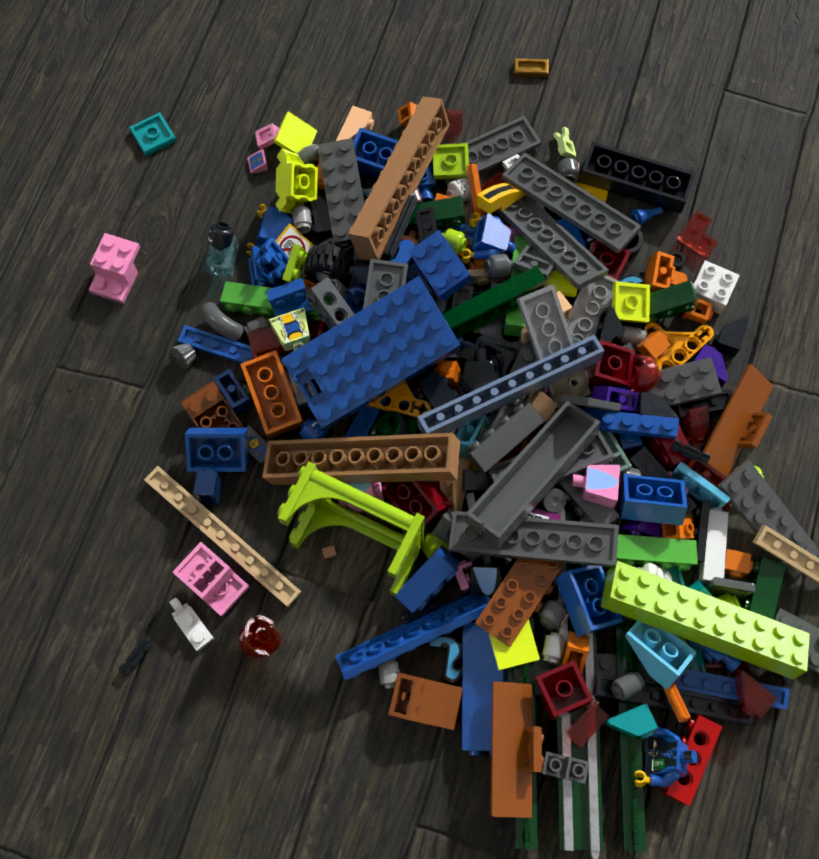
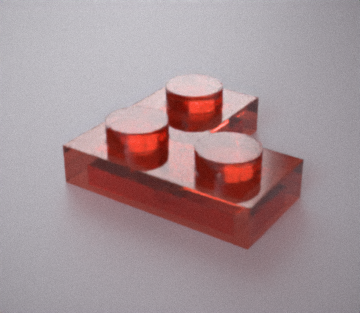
[677,210,718,258]

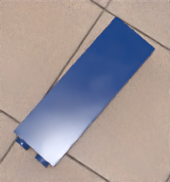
[462,622,508,756]

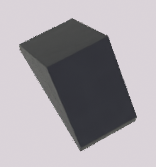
[595,306,625,342]

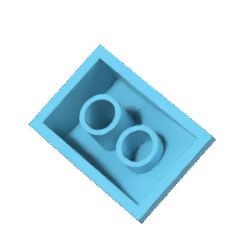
[625,621,697,690]

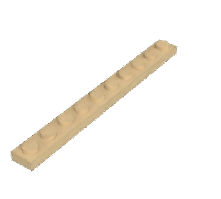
[144,466,302,607]

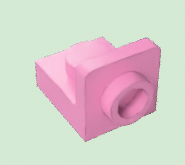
[255,123,279,149]
[455,560,473,593]

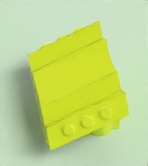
[276,149,318,214]

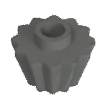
[171,343,196,369]

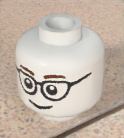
[446,178,471,202]

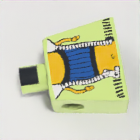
[269,308,310,351]

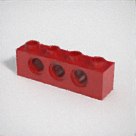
[661,715,722,806]

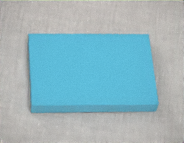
[672,462,731,509]

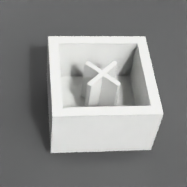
[693,260,740,314]

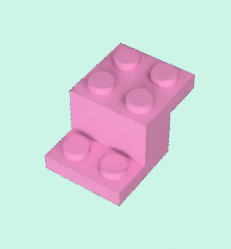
[89,233,140,304]
[173,542,250,617]

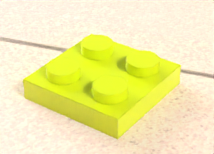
[612,281,650,323]

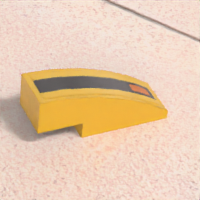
[477,183,526,214]

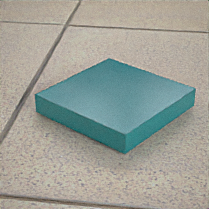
[129,112,177,156]

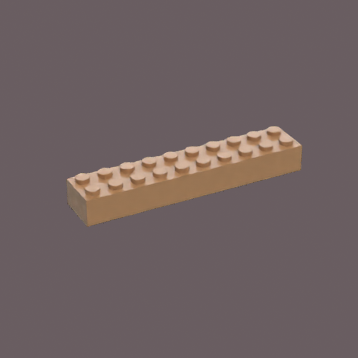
[349,96,449,260]
[262,433,460,485]

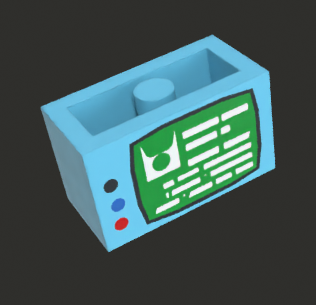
[456,415,489,458]

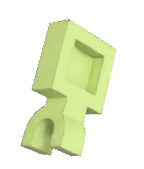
[553,127,576,158]

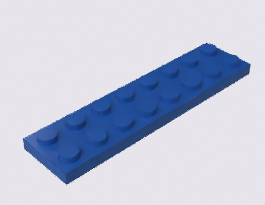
[335,593,490,680]

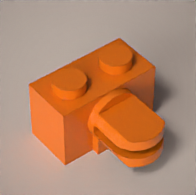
[644,251,687,293]

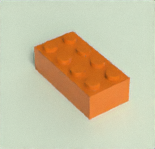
[240,350,305,438]

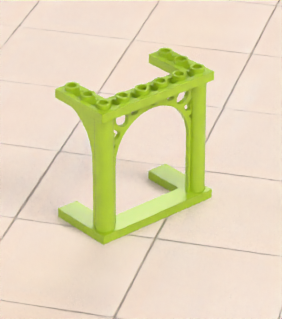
[277,461,425,596]

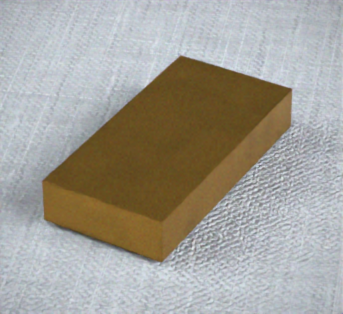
[514,58,549,77]

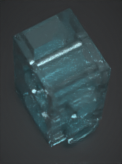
[206,236,239,277]

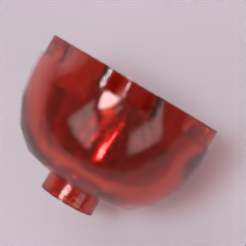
[629,354,662,393]
[238,616,281,659]

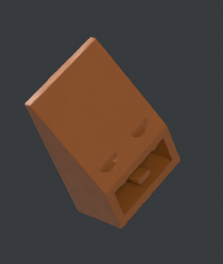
[180,381,244,428]
[389,673,463,730]

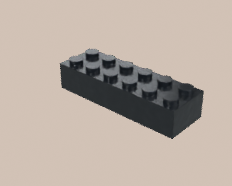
[579,141,696,213]

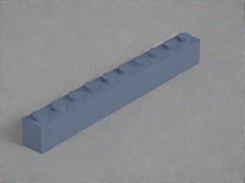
[417,335,604,434]

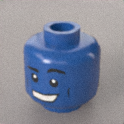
[300,418,328,439]

